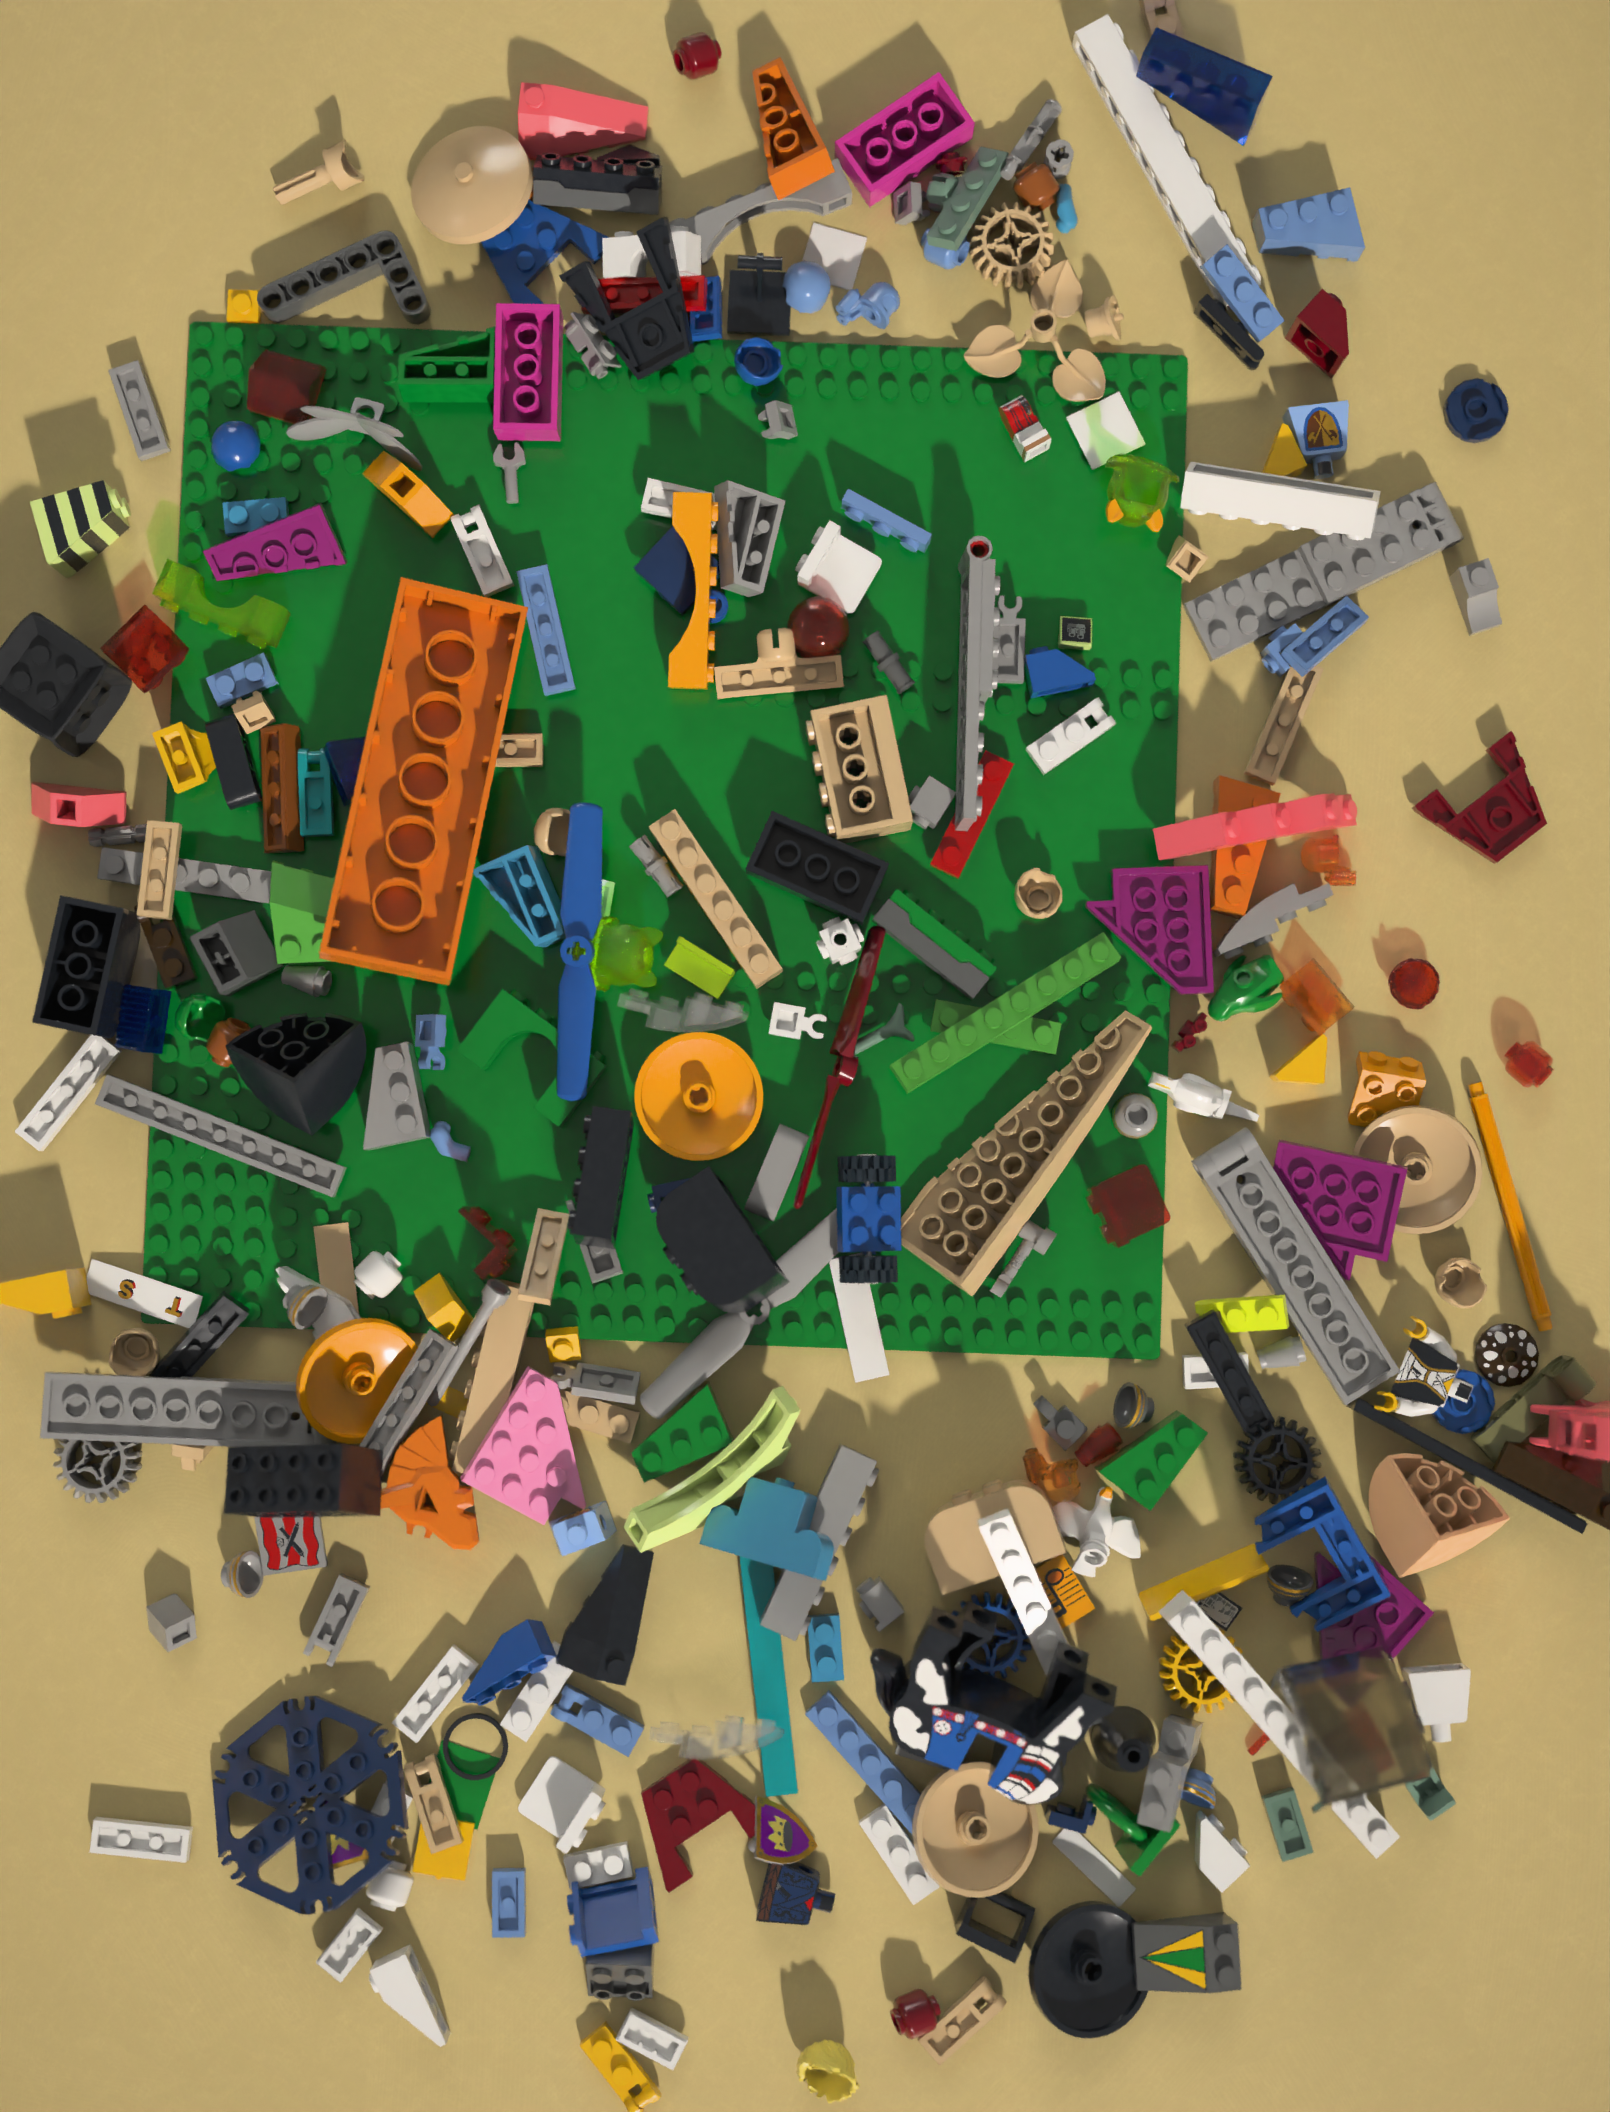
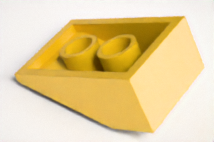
[0,1267,92,1319]

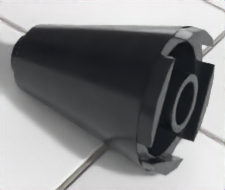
[1091,1706,1156,1772]

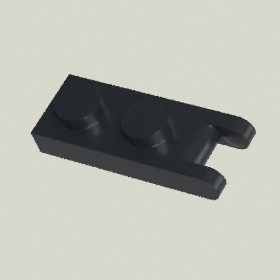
[1194,294,1264,370]

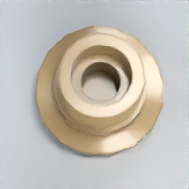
[1085,295,1124,341]

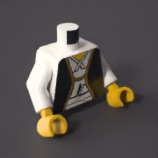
[1374,1316,1474,1417]

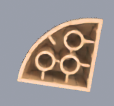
[1368,1453,1510,1578]

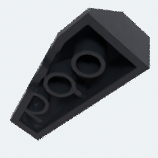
[555,1544,654,1686]

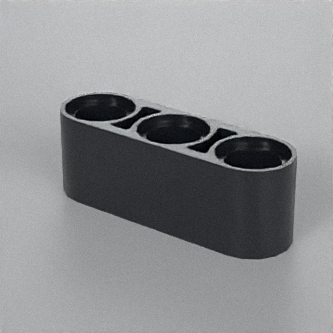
[205,714,262,810]

